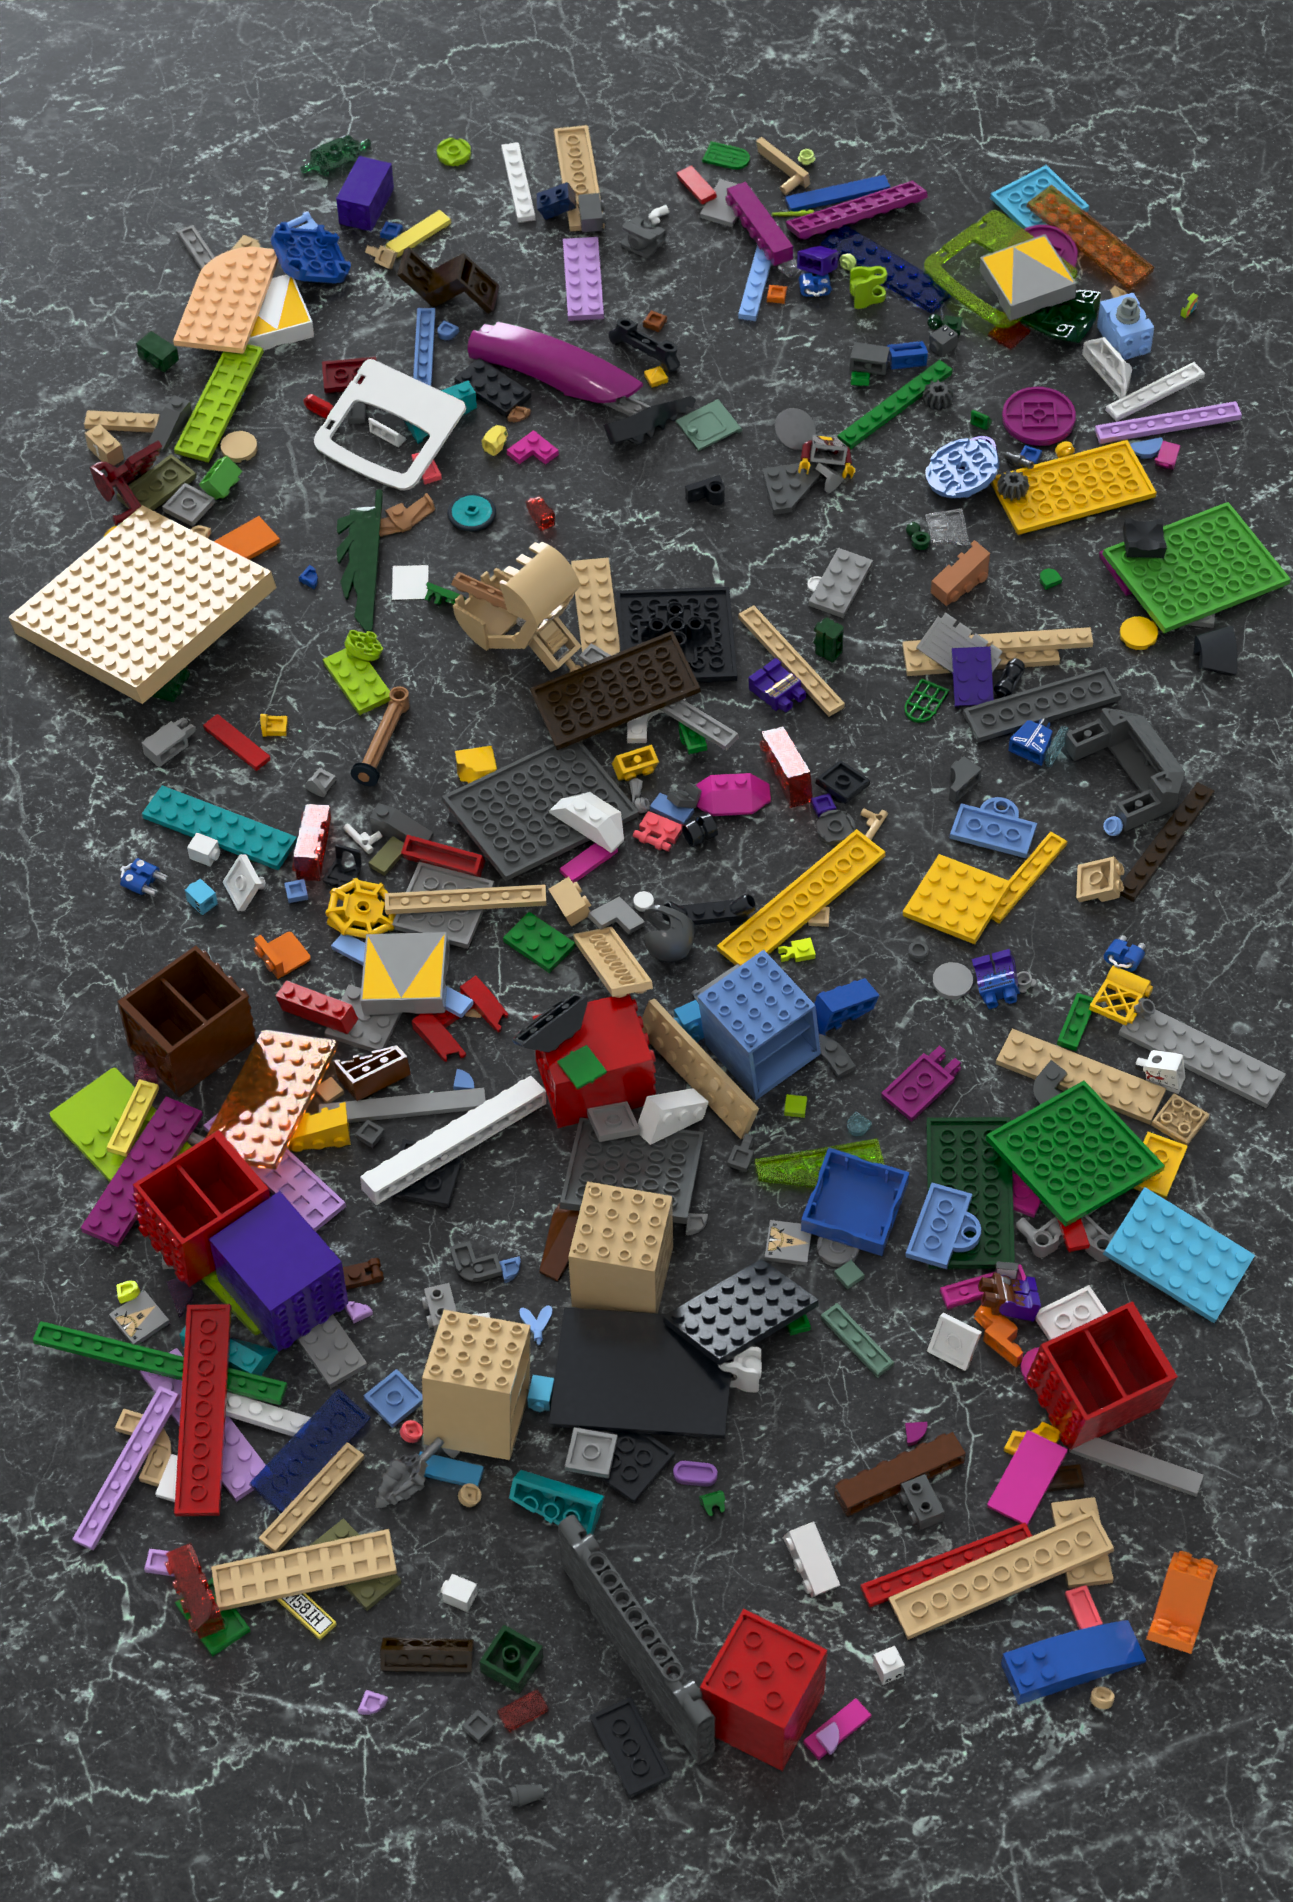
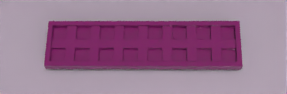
[786,181,928,239]
[81,1097,203,1247]

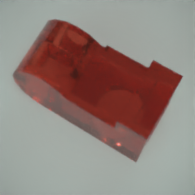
[526,495,555,531]

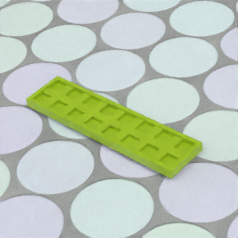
[174,344,264,463]

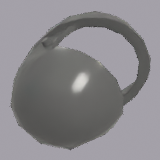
[644,905,695,962]

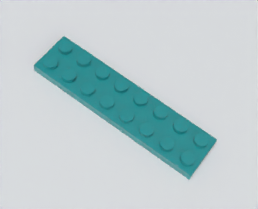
[142,785,298,870]

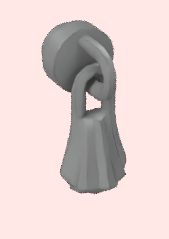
[629,778,650,814]

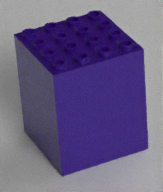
[209,1191,348,1352]

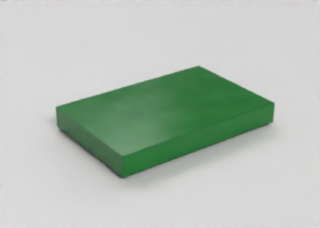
[175,1578,250,1657]

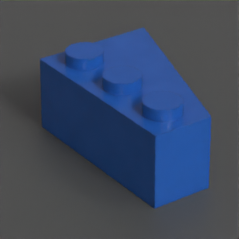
[814,978,879,1036]

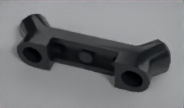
[608,318,681,373]
[662,893,756,926]

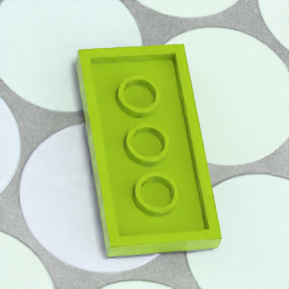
[323,648,390,716]

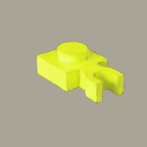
[778,938,816,962]

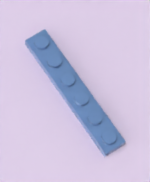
[413,308,435,387]

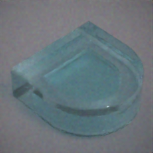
[847,1111,872,1136]

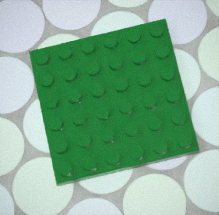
[985,1081,1165,1227]

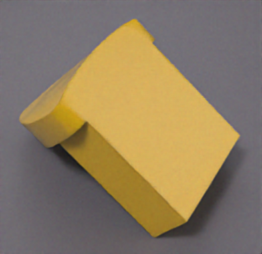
[260,714,288,737]

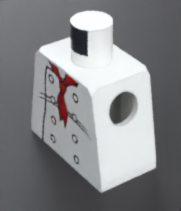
[1135,1050,1185,1094]

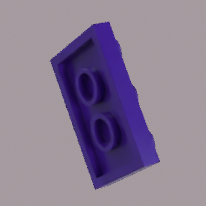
[951,646,993,707]

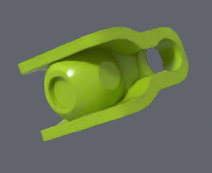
[849,266,887,309]

